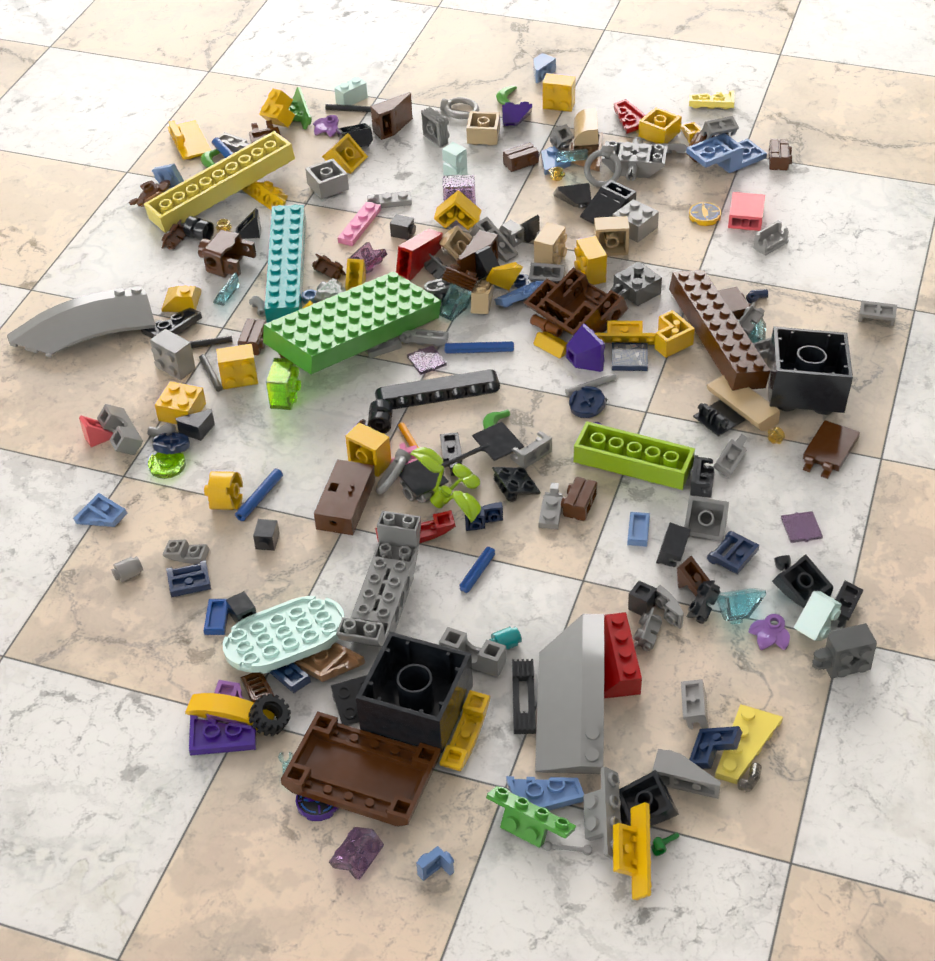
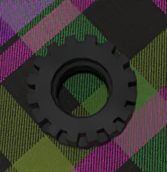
[248,694,291,736]

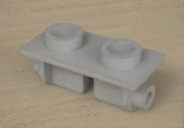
[738,302,765,336]
[633,607,662,651]

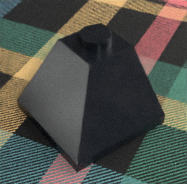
[553,183,592,208]

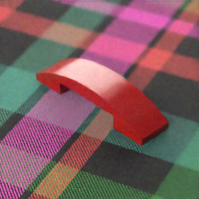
[375,510,456,543]

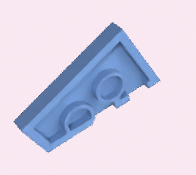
[494,280,553,308]
[506,776,584,811]

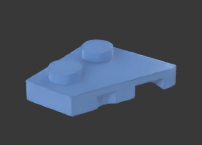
[541,146,571,175]
[151,163,184,188]
[73,493,128,527]

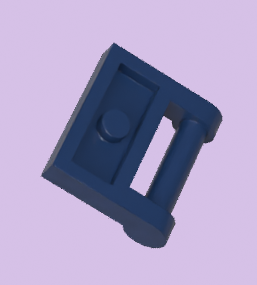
[707,531,759,574]
[166,560,211,598]

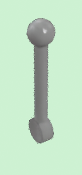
[543,841,592,855]

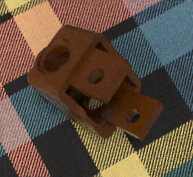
[198,230,257,278]

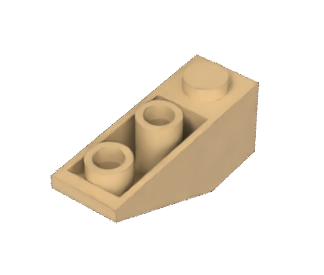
[471,280,495,314]

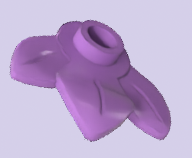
[313,115,339,137]
[748,614,790,650]

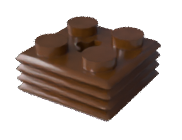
[441,263,479,291]

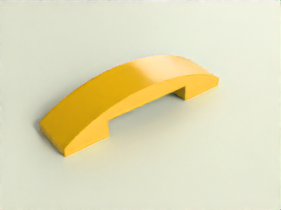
[439,690,490,772]
[185,693,275,730]

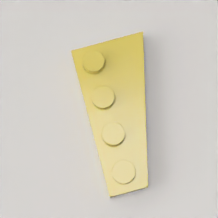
[715,704,783,784]

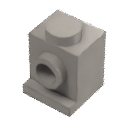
[499,219,524,248]

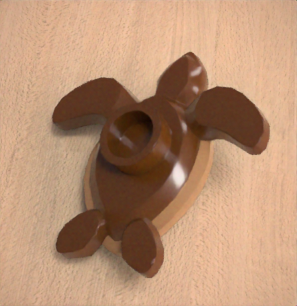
[129,180,171,207]

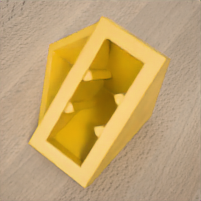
[486,262,523,290]

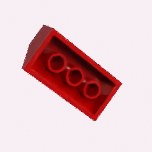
[604,612,642,699]

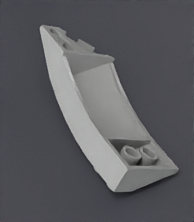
[7,286,155,358]
[535,614,604,774]

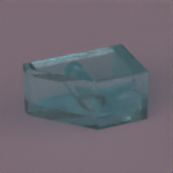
[439,283,472,321]

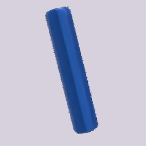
[459,546,495,593]

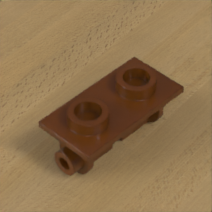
[161,219,186,250]
[312,254,346,280]

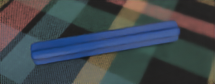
[445,341,514,354]

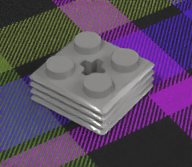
[421,107,450,148]

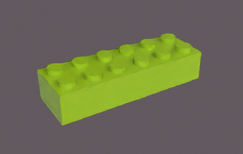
[573,421,695,490]

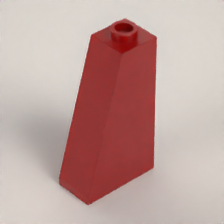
[396,229,443,281]

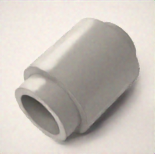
[111,556,143,582]

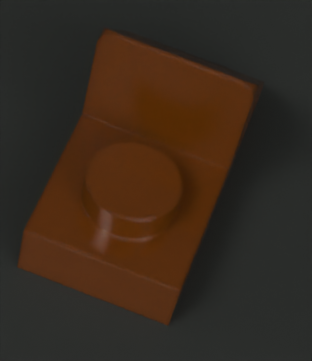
[677,555,710,597]

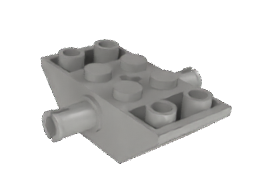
[602,137,668,181]

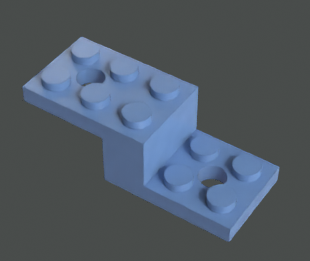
[686,133,767,173]

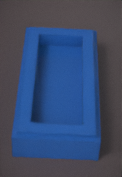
[203,599,229,635]

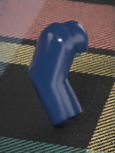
[746,289,768,303]

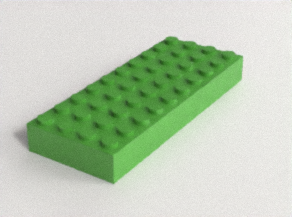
[263,272,441,375]

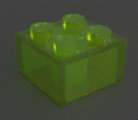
[266,358,301,410]

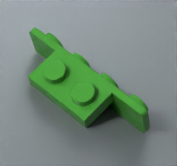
[289,87,312,130]
[486,786,576,848]

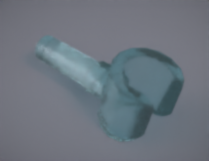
[278,751,293,776]

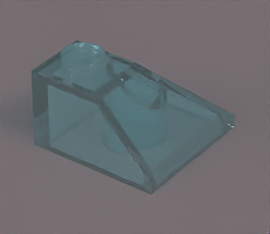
[717,588,766,624]

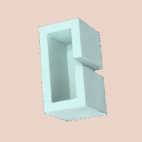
[334,77,368,105]
[442,142,468,182]
[794,591,842,641]

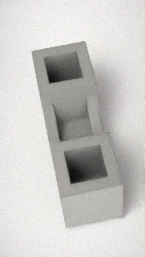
[97,404,143,455]
[439,627,506,677]

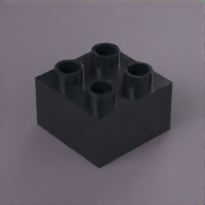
[767,326,853,415]
[356,632,473,753]

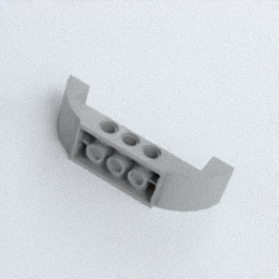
[336,511,421,647]

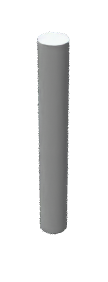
[565,373,617,396]

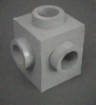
[549,124,574,149]

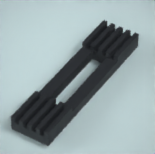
[512,659,536,734]

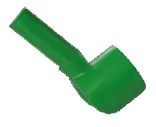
[651,832,679,856]

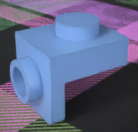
[416,846,454,881]

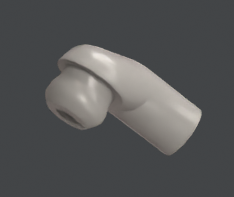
[249,296,265,317]
[147,423,176,437]

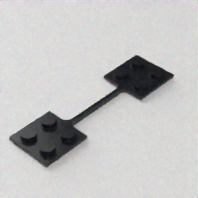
[399,422,524,497]

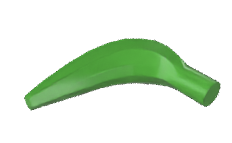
[496,86,517,105]
[201,149,220,168]
[483,409,510,429]

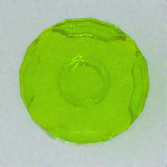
[148,452,186,479]

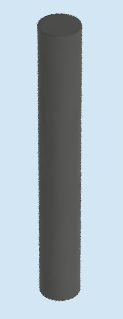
[199,354,223,392]

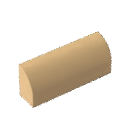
[574,108,599,146]
[707,375,780,431]

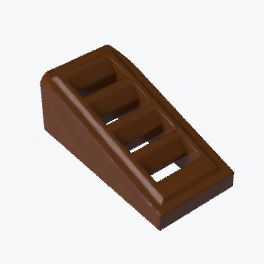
[240,672,274,702]

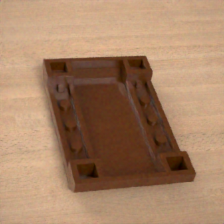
[281,711,441,827]

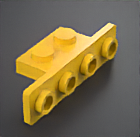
[242,181,288,210]
[595,321,656,345]
[613,802,652,900]

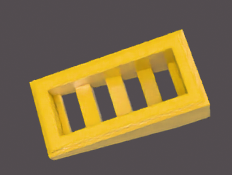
[681,122,701,144]

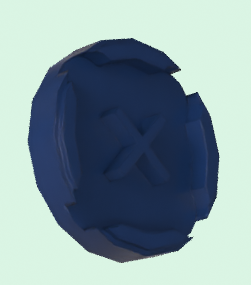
[569,386,606,418]
[152,432,190,454]

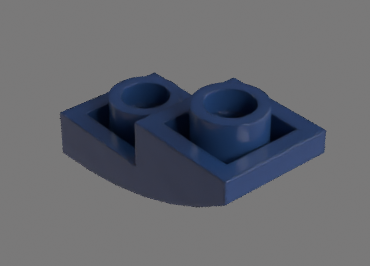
[465,502,503,531]

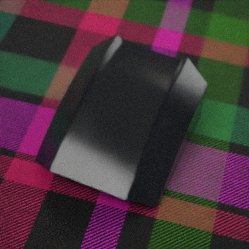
[336,123,373,147]
[772,554,833,608]
[619,770,679,826]

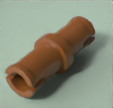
[530,314,563,337]

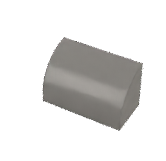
[529,262,566,283]

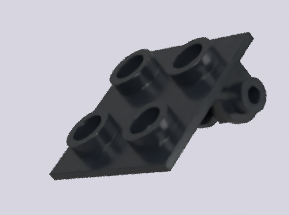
[693,400,746,437]
[492,467,541,502]
[331,675,367,725]

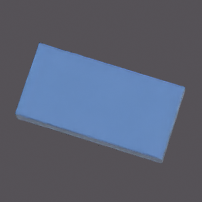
[627,512,650,547]

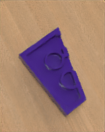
[189,715,256,756]

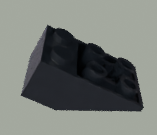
[580,180,636,224]

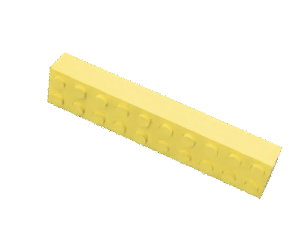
[144,131,295,233]

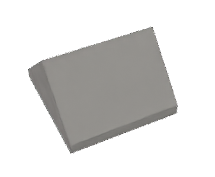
[684,495,729,541]

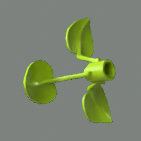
[410,447,481,522]

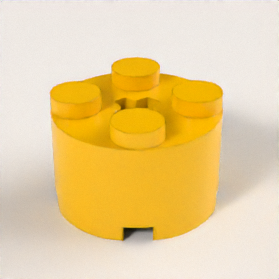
[204,471,243,510]

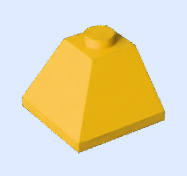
[322,133,368,174]
[161,285,202,312]

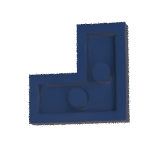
[689,726,743,769]

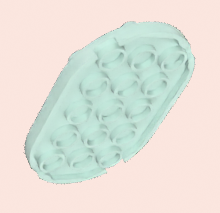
[223,596,345,673]

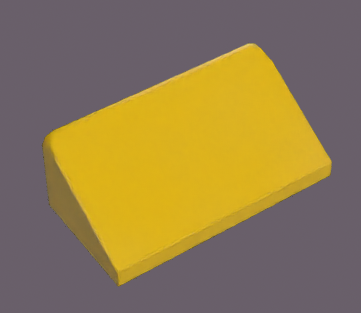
[533,332,568,358]

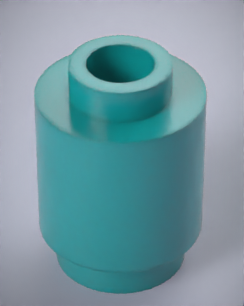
[489,626,522,650]

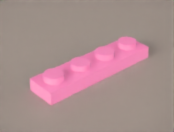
[338,202,381,246]

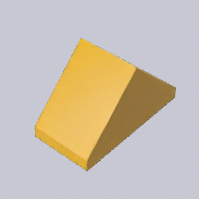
[345,259,366,291]

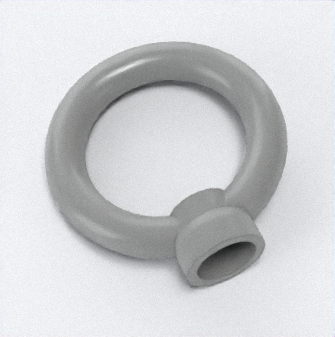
[440,97,479,119]
[584,145,622,188]
[376,449,411,494]

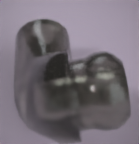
[738,763,762,792]

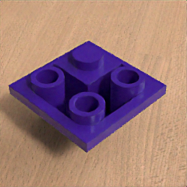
[502,102,532,126]
[566,324,605,372]

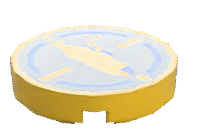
[689,202,721,226]

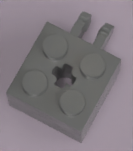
[611,261,662,306]
[812,623,877,679]

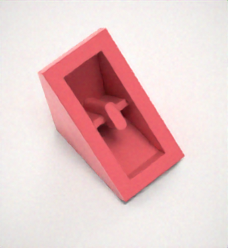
[79,415,113,447]

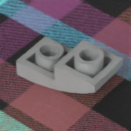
[162,539,210,564]
[655,585,684,629]

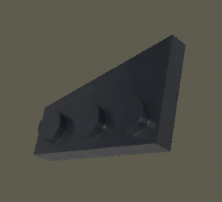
[141,308,202,338]

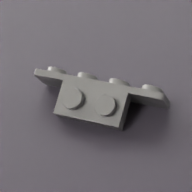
[583,767,621,859]

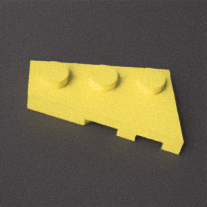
[689,91,734,109]

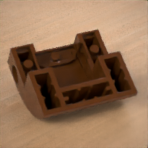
[524,267,629,336]

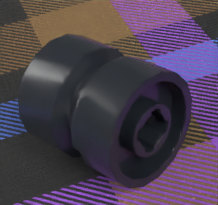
[183,216,214,240]
[367,400,393,434]

